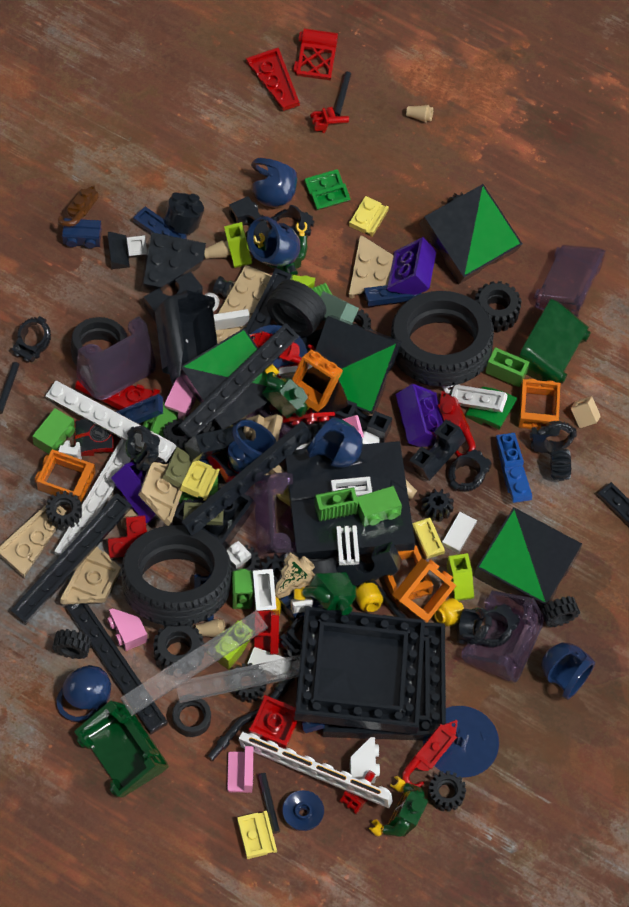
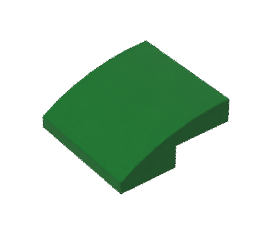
[304,169,351,210]
[465,386,517,430]

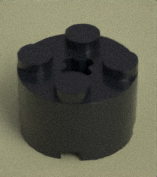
[164,192,204,234]

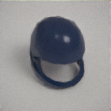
[251,158,297,208]
[247,216,300,267]
[306,417,363,468]
[228,420,277,473]
[541,642,595,700]
[57,665,111,723]

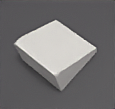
[290,597,313,614]

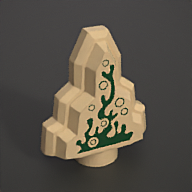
[275,552,315,598]

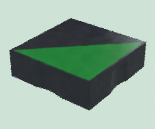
[419,184,523,285]
[315,315,402,414]
[180,328,278,430]
[474,507,582,614]

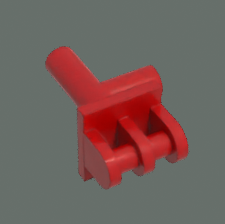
[310,107,349,133]
[340,770,376,814]

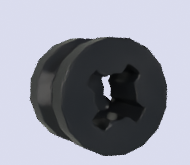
[213,276,234,298]

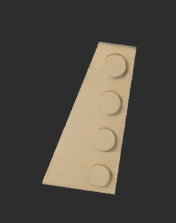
[0,504,67,578]

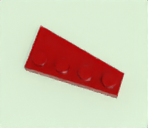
[246,47,300,111]
[75,372,160,410]

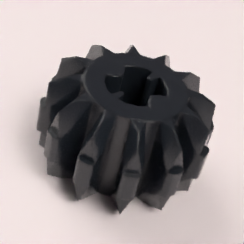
[550,448,572,481]
[421,488,454,522]

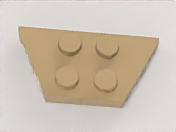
[349,236,394,298]
[139,462,190,526]
[60,547,121,604]

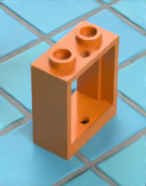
[292,349,343,412]
[518,379,561,430]
[35,449,96,503]
[383,545,433,605]
[392,558,457,623]

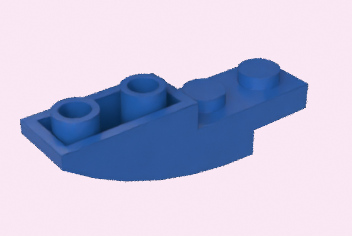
[496,433,532,503]

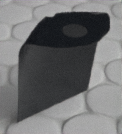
[281,367,349,426]

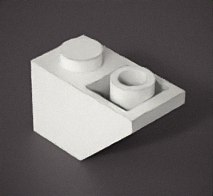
[350,737,380,783]

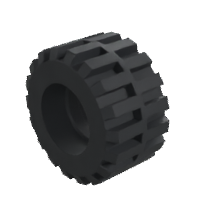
[475,281,522,332]
[153,625,204,677]

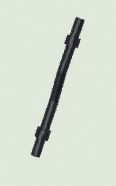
[207,671,297,761]

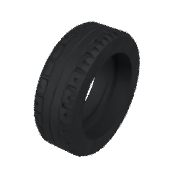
[391,291,494,387]
[122,525,231,626]

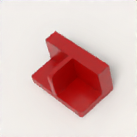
[254,610,279,654]

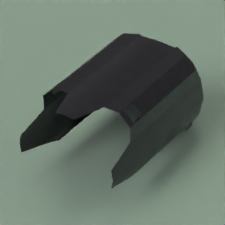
[155,290,218,385]

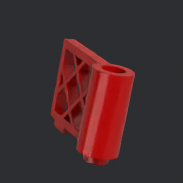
[294,28,338,81]

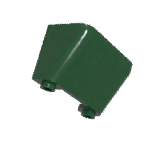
[519,299,591,384]
[74,701,169,798]

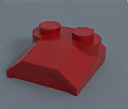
[249,695,298,749]

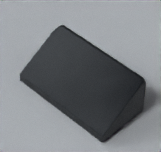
[108,232,130,269]

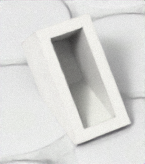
[252,569,276,611]

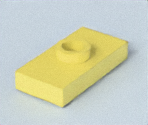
[412,518,445,559]

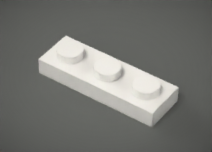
[451,385,508,413]

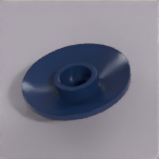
[283,790,324,831]

